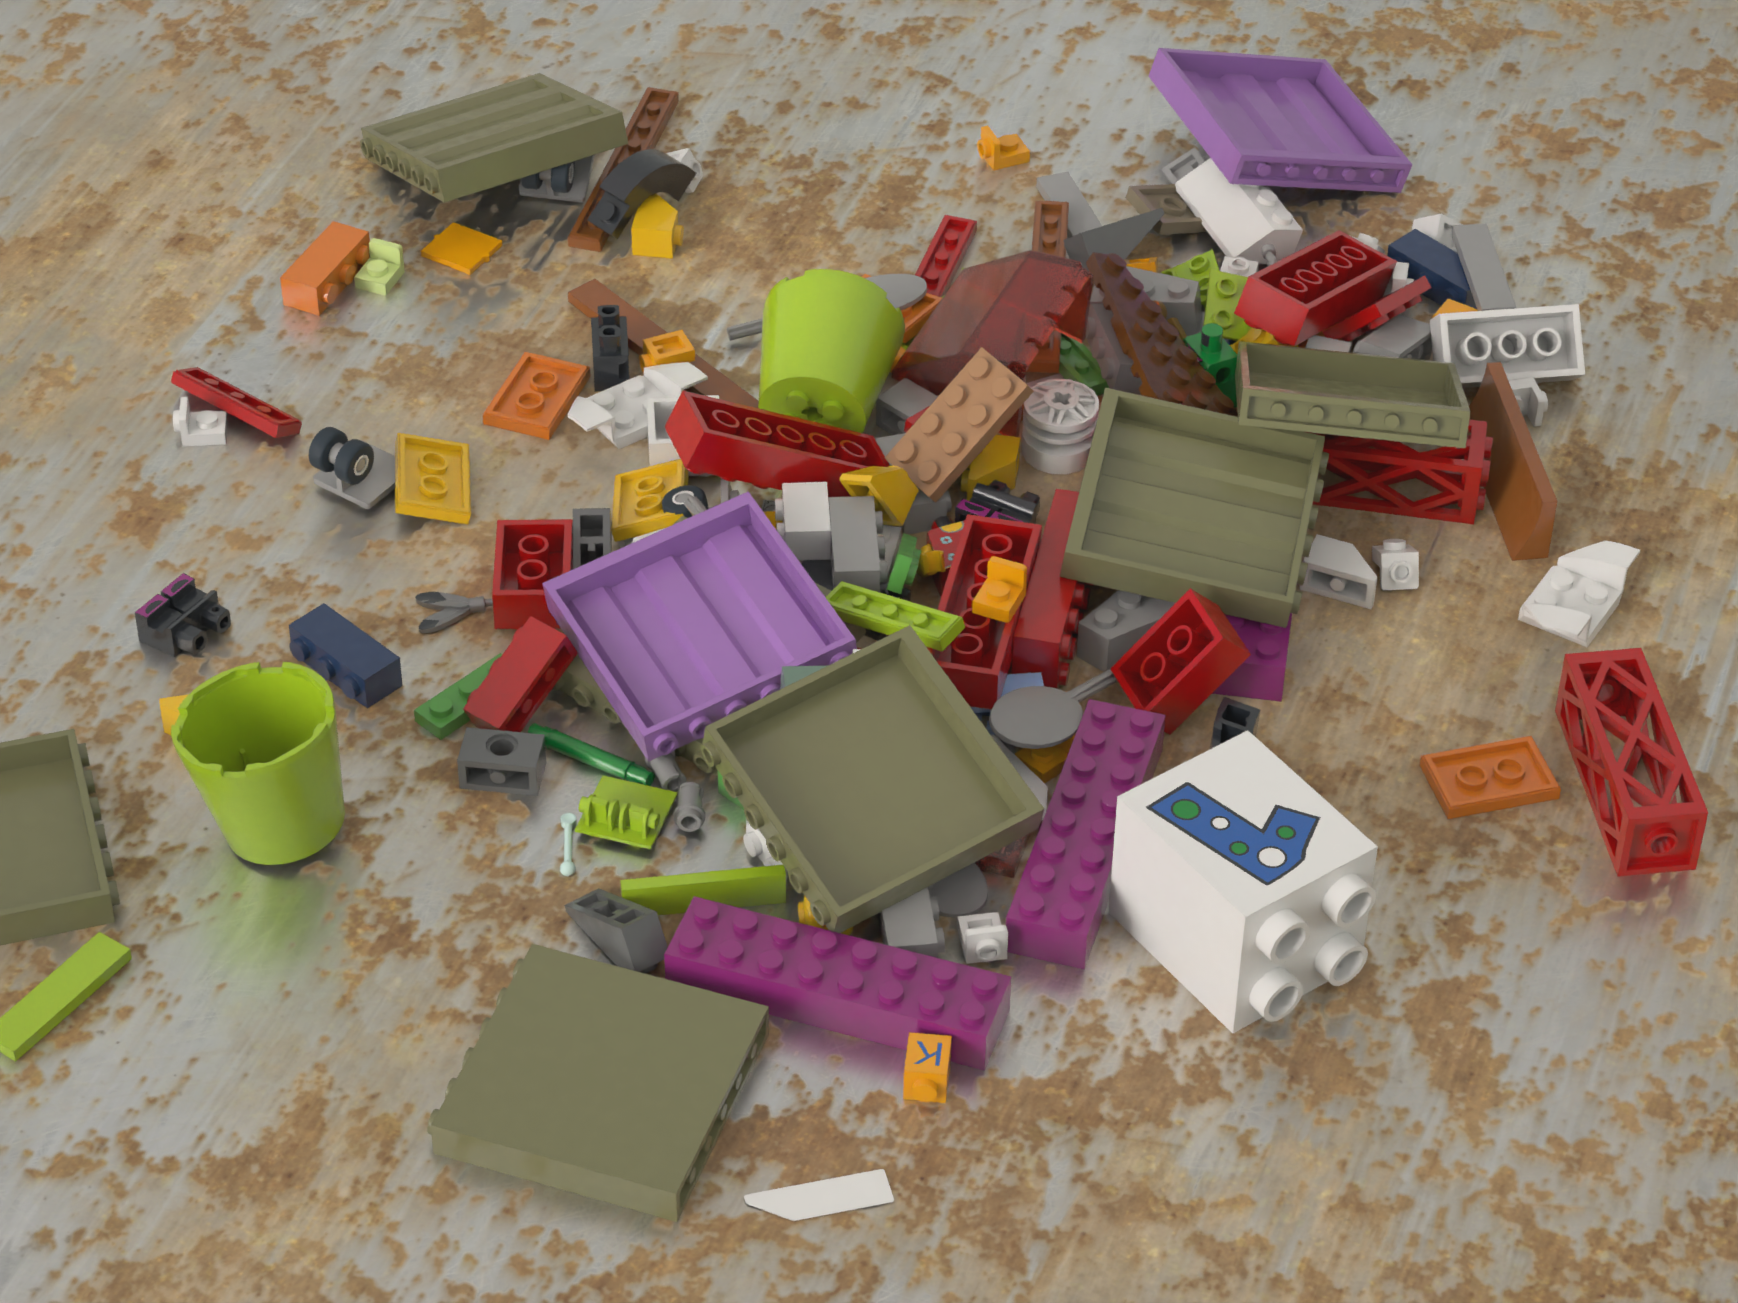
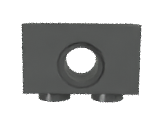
[457,727,546,796]

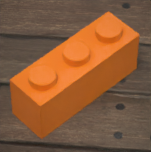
[280,221,370,316]

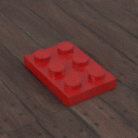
[1322,276,1431,342]

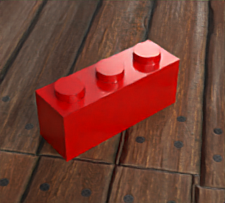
[463,616,578,732]

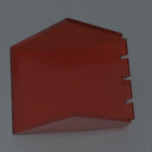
[892,250,1094,437]

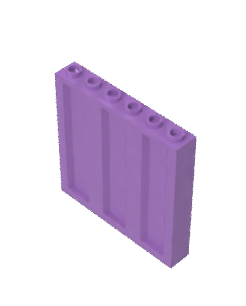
[1149,48,1413,193]
[542,492,857,762]

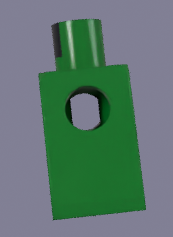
[1183,323,1237,408]

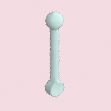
[560,813,577,877]

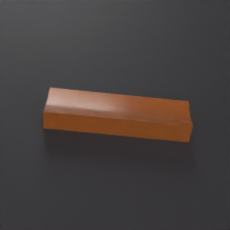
[1467,362,1558,561]

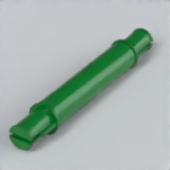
[527,723,655,786]

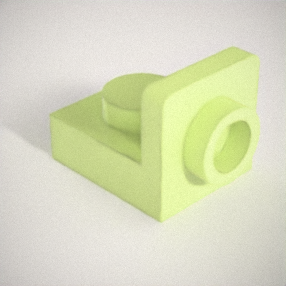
[354,238,405,296]

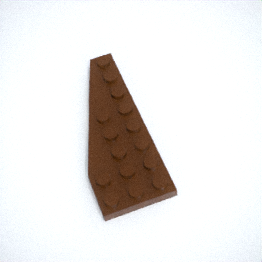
[1086,252,1238,417]

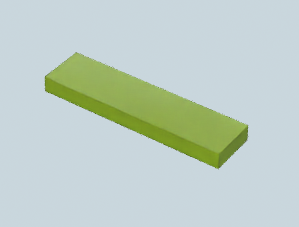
[825,581,965,652]
[620,864,786,915]
[0,932,132,1062]

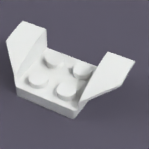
[568,362,708,449]
[1518,541,1640,647]

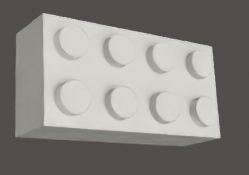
[1430,304,1585,388]

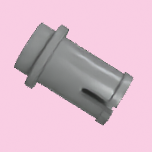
[645,751,686,792]
[674,782,705,832]

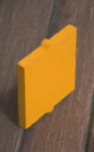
[421,222,502,275]

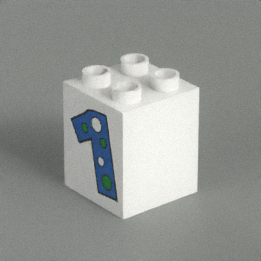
[1109,730,1378,1033]

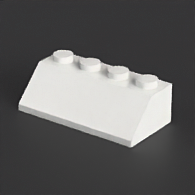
[1175,158,1303,264]

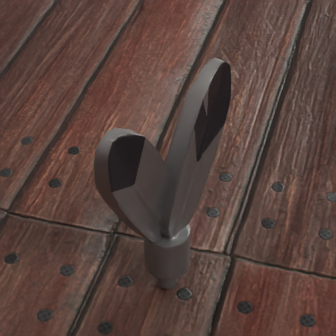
[415,591,493,633]

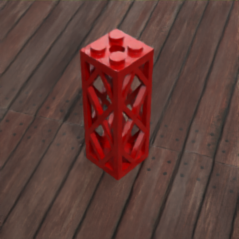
[1307,420,1493,525]
[1555,648,1708,877]

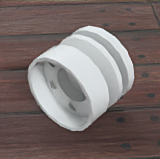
[1021,379,1099,474]

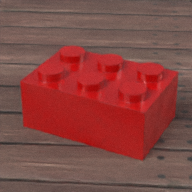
[492,519,573,630]
[1110,588,1251,735]

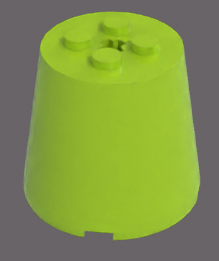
[758,269,905,433]
[171,662,345,865]

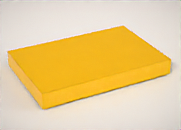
[395,433,471,525]
[611,459,689,542]

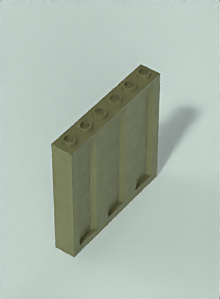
[360,73,628,203]
[1060,388,1329,628]

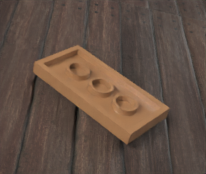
[885,347,1034,503]

